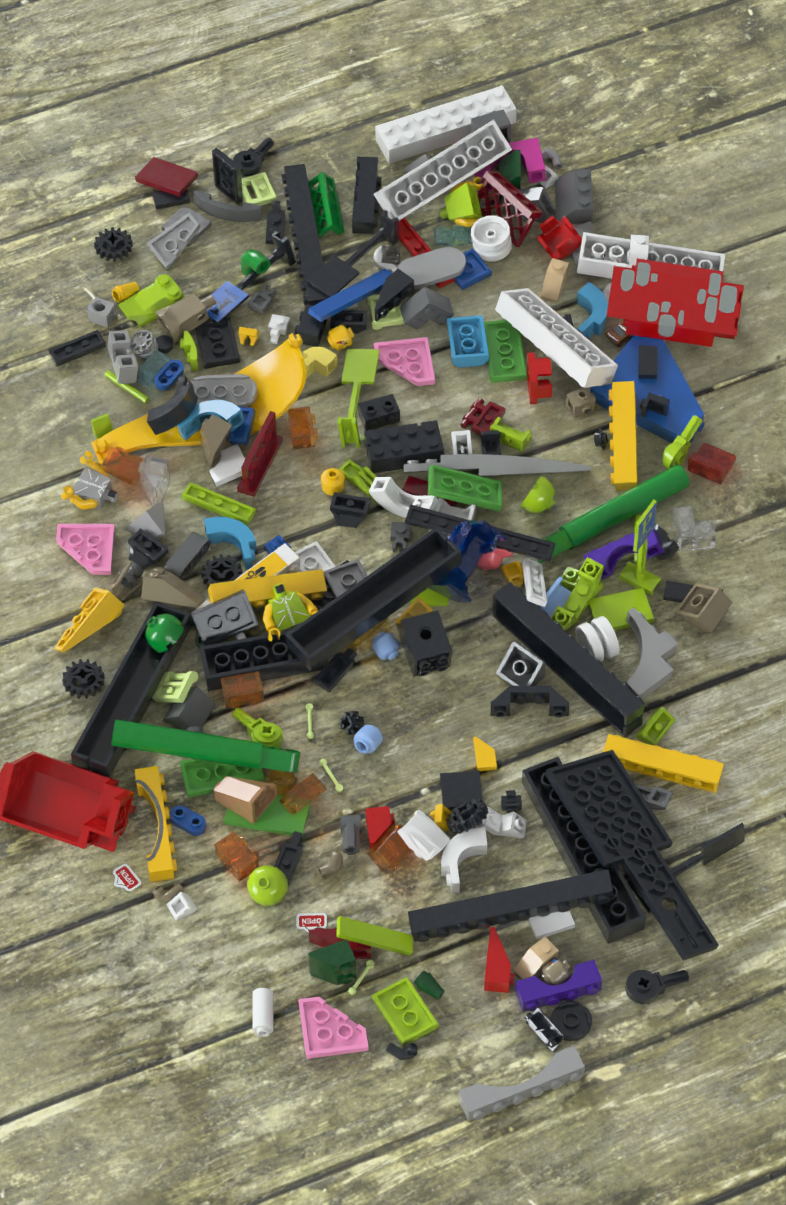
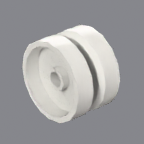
[471,216,512,262]
[576,616,620,662]

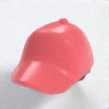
[465,540,514,571]

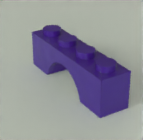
[583,528,664,580]
[515,960,602,1012]

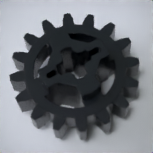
[94,227,133,262]
[201,554,243,589]
[62,659,105,699]
[446,799,489,834]

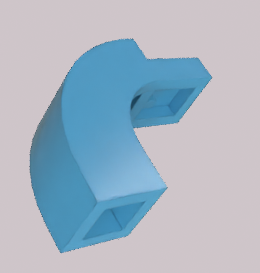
[577,282,608,339]
[177,400,246,440]
[204,517,257,570]

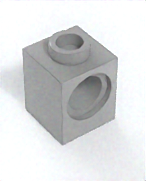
[87,297,116,328]

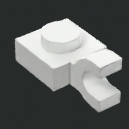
[268,314,290,344]

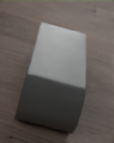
[164,532,211,581]

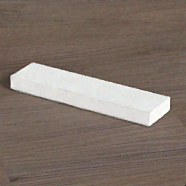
[522,558,547,607]

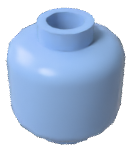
[372,631,400,661]
[354,725,383,754]

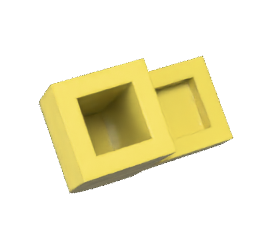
[303,347,338,379]

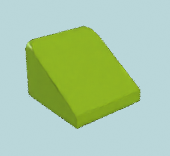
[91,413,113,439]

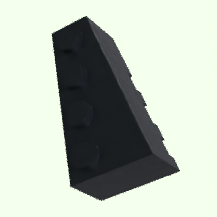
[352,156,382,234]

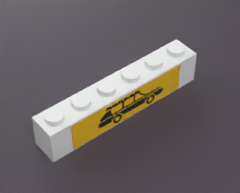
[196,543,301,610]

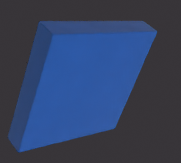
[454,248,492,290]

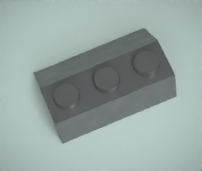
[555,169,593,224]

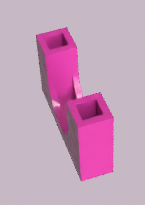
[474,138,546,193]

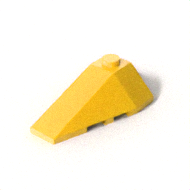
[54,588,125,653]

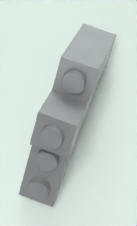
[625,607,678,700]

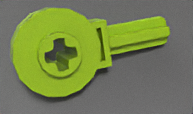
[662,415,702,469]
[232,707,283,748]

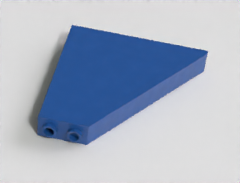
[590,336,705,443]

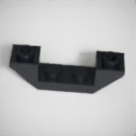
[490,686,569,717]

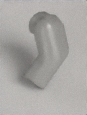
[541,148,562,169]

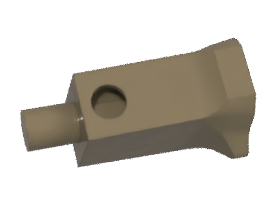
[155,293,216,343]

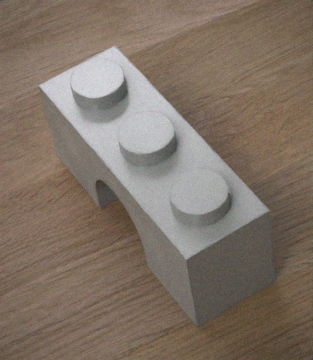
[108,330,138,384]

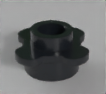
[594,428,608,450]

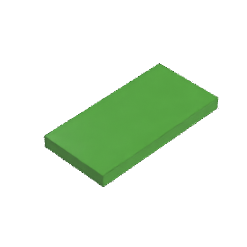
[484,320,527,383]
[428,464,502,512]
[180,759,265,798]
[224,795,311,837]

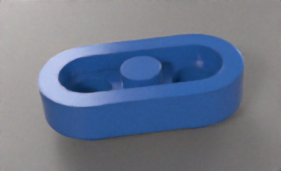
[154,360,184,391]
[169,805,206,836]

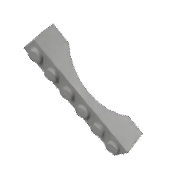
[458,1046,585,1121]

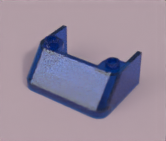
[429,520,508,602]

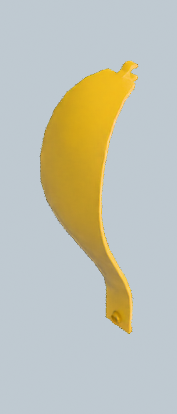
[91,333,307,467]

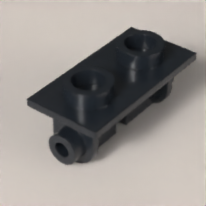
[524,1007,565,1052]

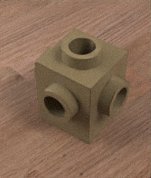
[566,388,596,419]

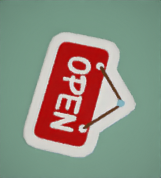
[113,864,141,892]
[296,913,327,933]

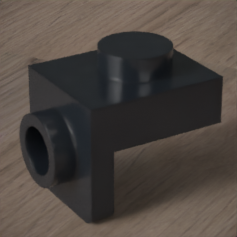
[640,392,670,417]
[481,430,501,455]

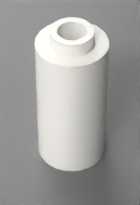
[253,988,273,1037]

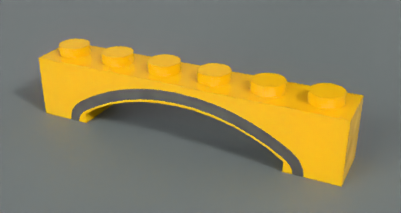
[134,766,177,882]

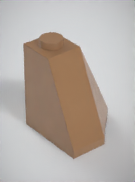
[214,776,277,824]

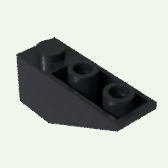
[375,268,414,322]

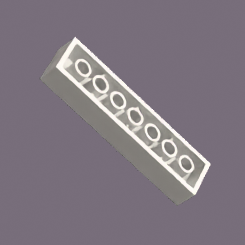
[375,85,517,164]
[374,120,512,220]
[577,232,725,279]
[495,288,618,388]

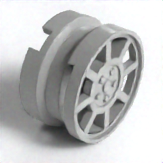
[130,330,158,359]

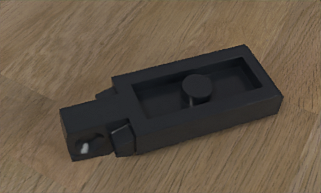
[266,201,285,244]
[314,645,357,693]
[274,831,304,885]

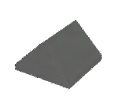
[495,641,545,686]
[163,686,216,730]

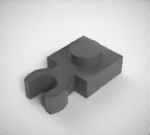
[247,284,276,314]
[390,522,411,552]

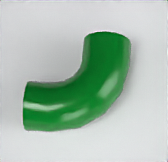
[240,249,271,276]

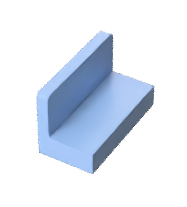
[538,577,571,618]

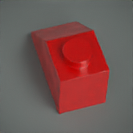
[365,806,395,853]

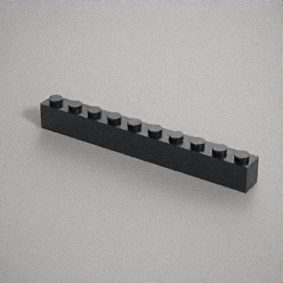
[281,164,328,306]
[408,869,615,942]

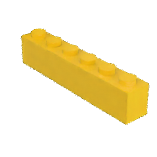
[609,381,638,491]
[208,569,327,608]
[603,734,724,794]

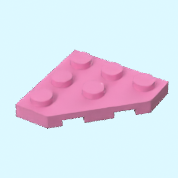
[374,337,435,386]
[56,524,115,575]
[298,997,369,1059]

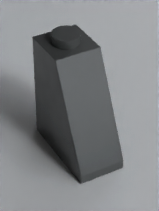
[501,187,556,223]

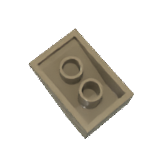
[141,567,206,608]

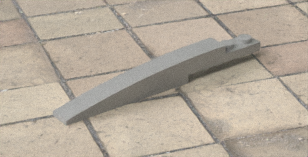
[403,454,591,476]

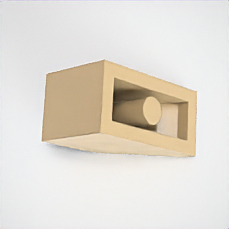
[540,258,569,303]
[513,937,559,980]

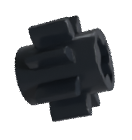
[340,711,364,735]
[501,790,522,813]

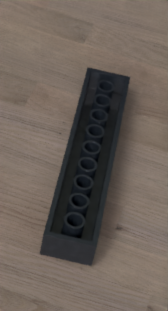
[522,756,646,944]

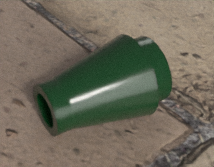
[414,970,445,1000]

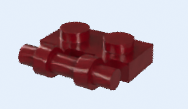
[460,398,506,435]

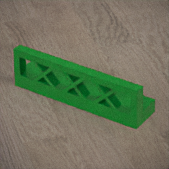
[308,172,344,238]

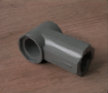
[340,815,361,855]

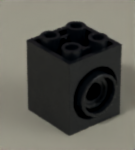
[399,610,452,677]

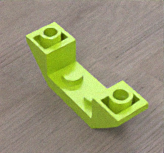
[551,557,604,631]

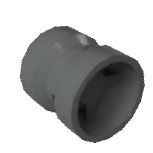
[117,562,144,588]

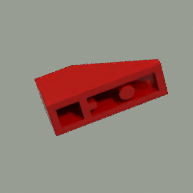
[484,926,515,993]

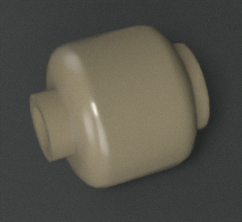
[541,958,572,985]

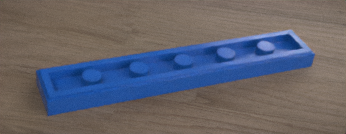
[308,269,392,322]

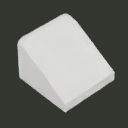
[539,165,559,189]
[166,892,197,920]

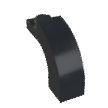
[147,375,198,435]

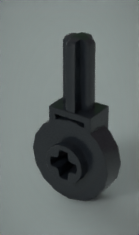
[233,138,274,176]
[625,970,689,1004]

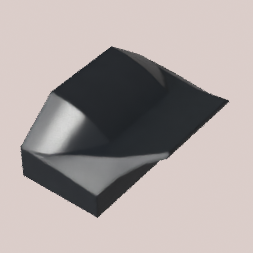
[330,310,367,334]
[330,492,371,528]
[128,528,169,570]

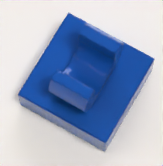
[264,535,291,554]

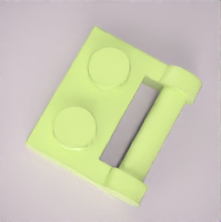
[242,172,277,206]
[366,294,404,330]
[152,671,198,703]

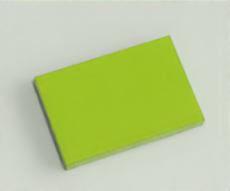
[588,588,654,631]
[371,977,439,1047]

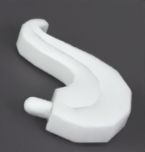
[373,245,397,273]

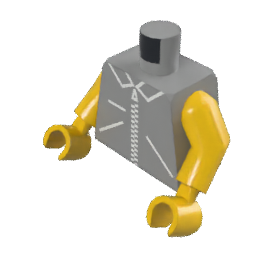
[61,451,119,510]

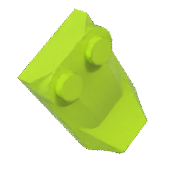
[117,274,185,328]

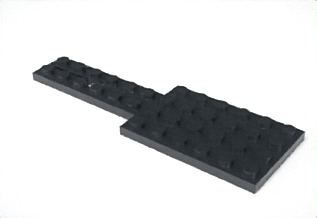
[545,750,719,961]

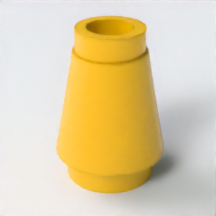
[112,282,140,303]

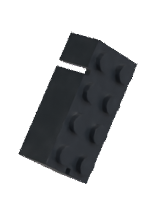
[364,420,444,473]

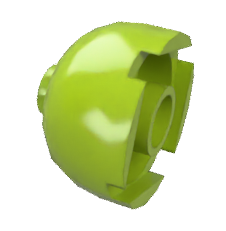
[520,475,555,514]
[247,865,288,906]

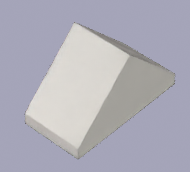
[451,430,472,455]

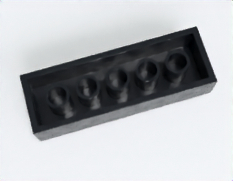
[200,630,322,691]

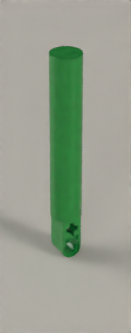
[537,464,690,563]
[111,719,301,773]

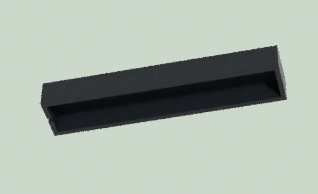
[285,527,462,672]
[493,582,644,738]
[71,601,192,777]

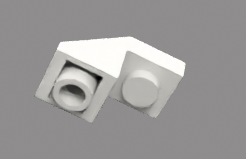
[480,807,527,838]

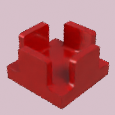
[536,216,582,261]
[527,352,553,404]

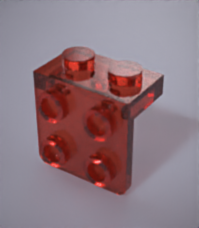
[687,443,736,485]

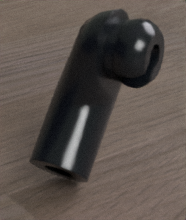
[386,1042,418,1060]

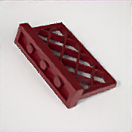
[477,171,543,247]
[237,411,283,497]

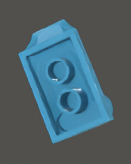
[447,315,489,367]

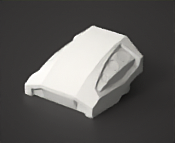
[397,810,450,861]

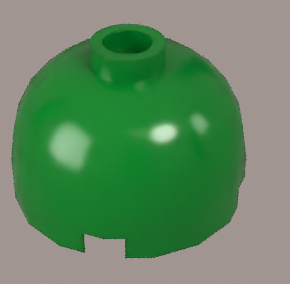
[145,614,184,653]

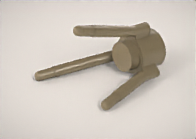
[107,561,143,602]

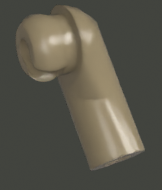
[319,851,343,877]
[153,883,184,902]

